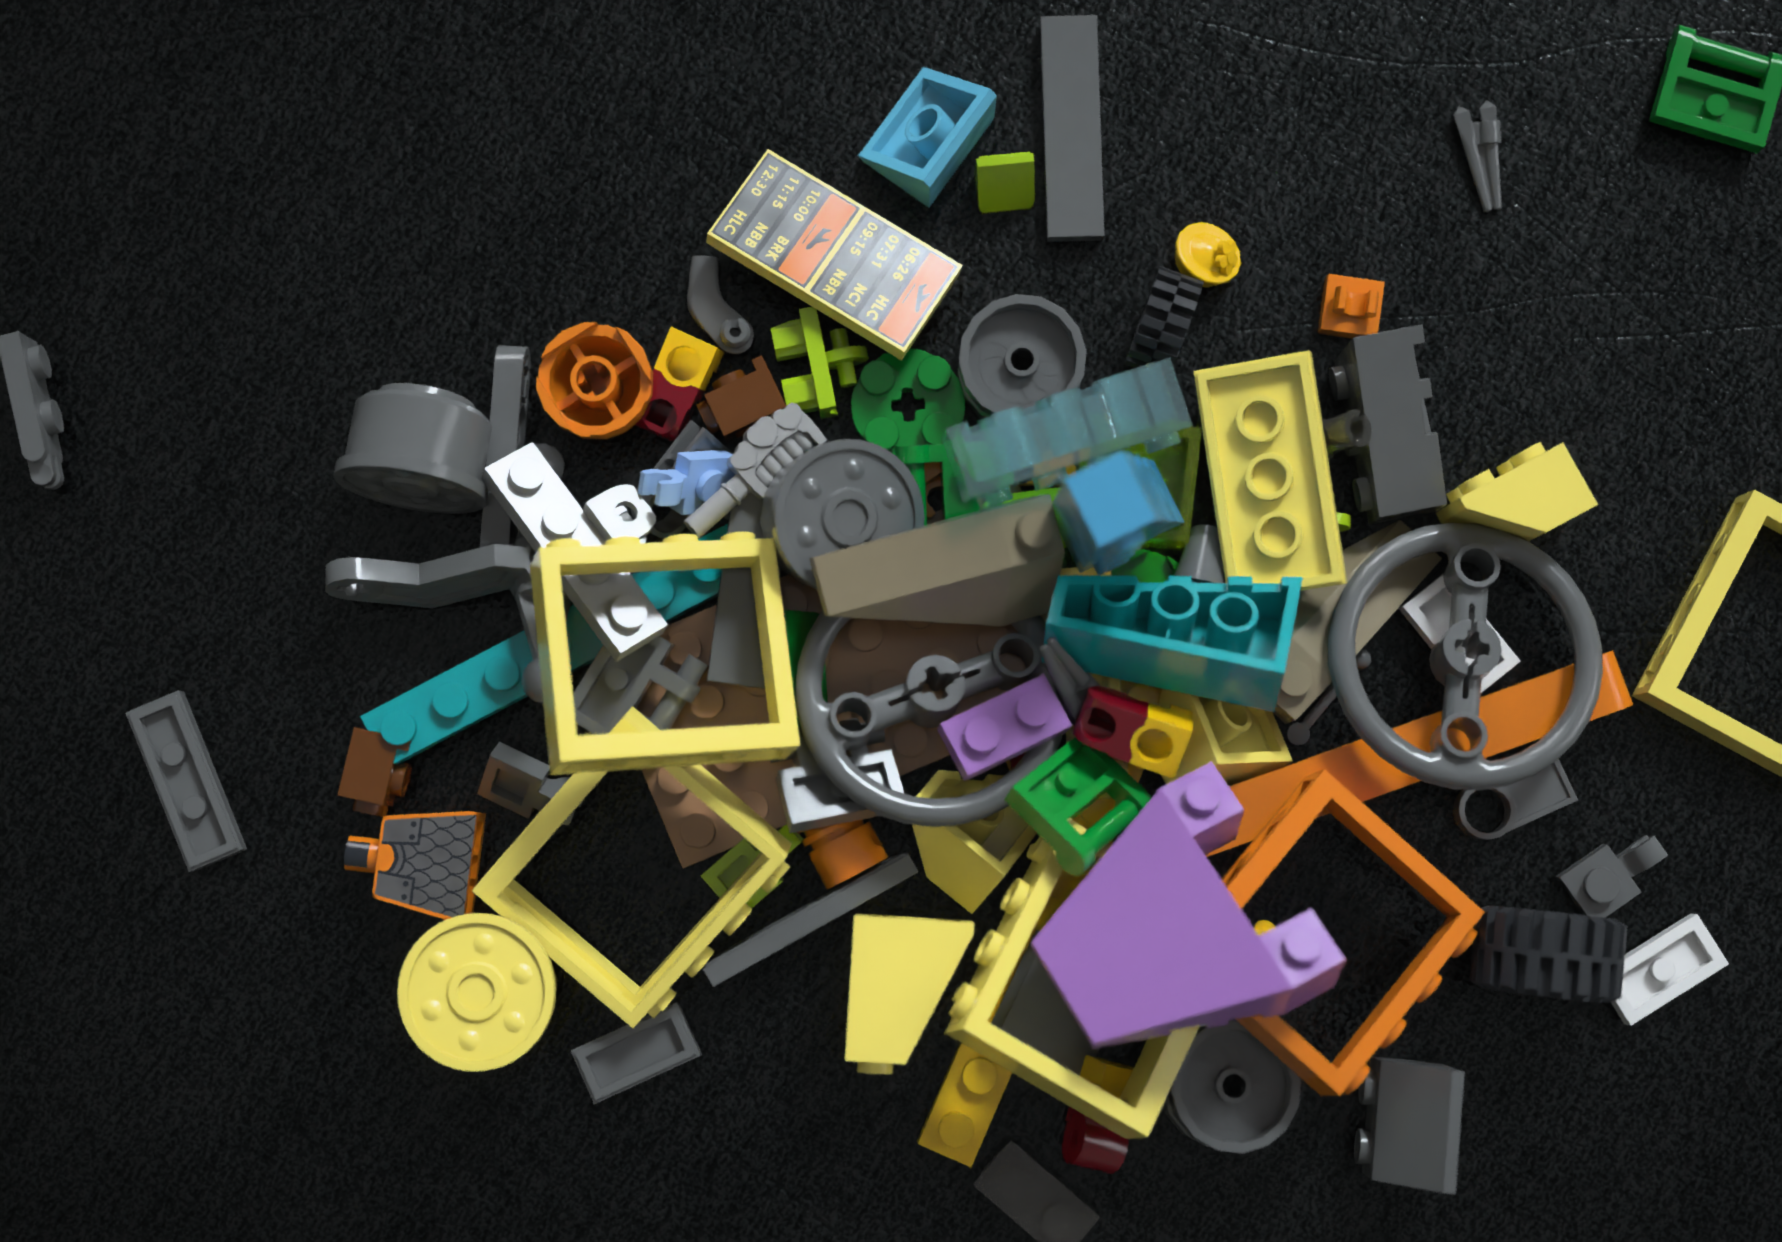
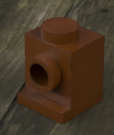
[696,355,786,445]
[338,727,411,817]

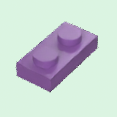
[937,674,1072,781]

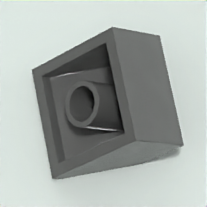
[1354,1056,1464,1194]

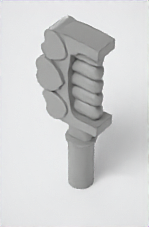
[684,403,827,539]

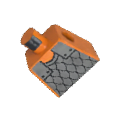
[344,811,486,920]

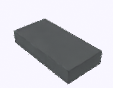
[571,1001,702,1104]

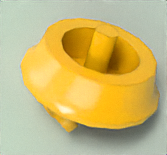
[1175,222,1241,288]

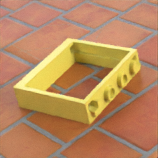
[1632,490,1782,777]
[530,532,800,775]
[472,706,792,1028]
[945,821,1200,1139]

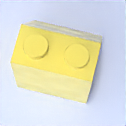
[845,913,974,1074]

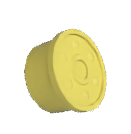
[398,913,557,1071]

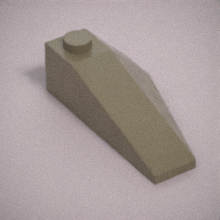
[809,494,1065,627]
[1273,520,1442,724]

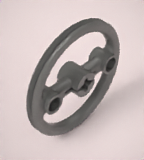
[1328,523,1603,790]
[795,610,1067,827]

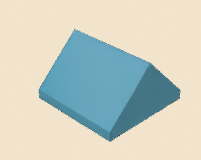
[858,67,997,208]

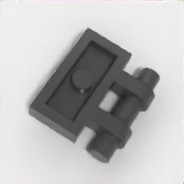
[573,636,708,735]
[769,718,904,833]

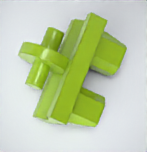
[771,307,869,419]

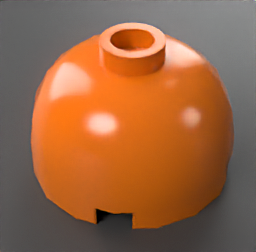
[536,322,653,439]

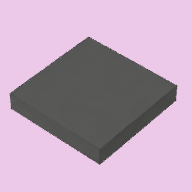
[991,930,1100,1076]

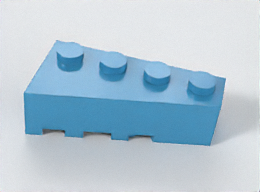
[1052,451,1185,576]

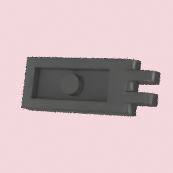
[0,331,64,490]

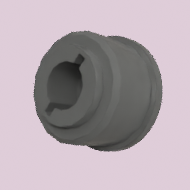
[333,383,492,514]
[760,439,925,589]

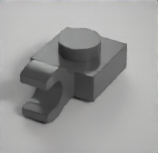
[477,742,585,825]
[1555,835,1668,918]

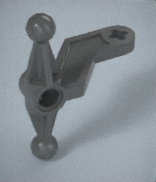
[325,443,572,704]

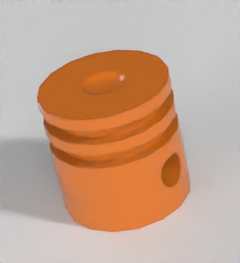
[797,820,888,890]

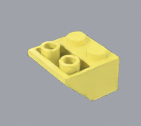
[1436,442,1598,541]

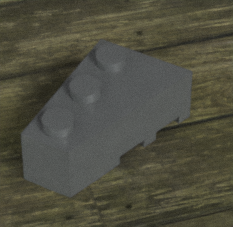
[1329,324,1447,525]

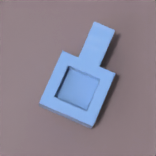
[638,450,734,515]

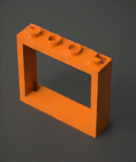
[1221,769,1485,1096]

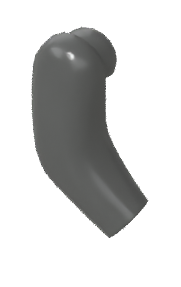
[687,256,754,354]

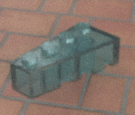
[941,358,1192,510]

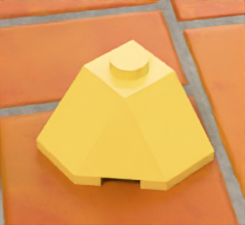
[1158,688,1293,786]
[912,770,1037,914]

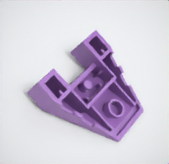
[1031,762,1345,1048]

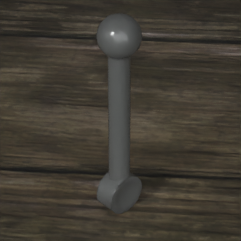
[1286,649,1371,745]

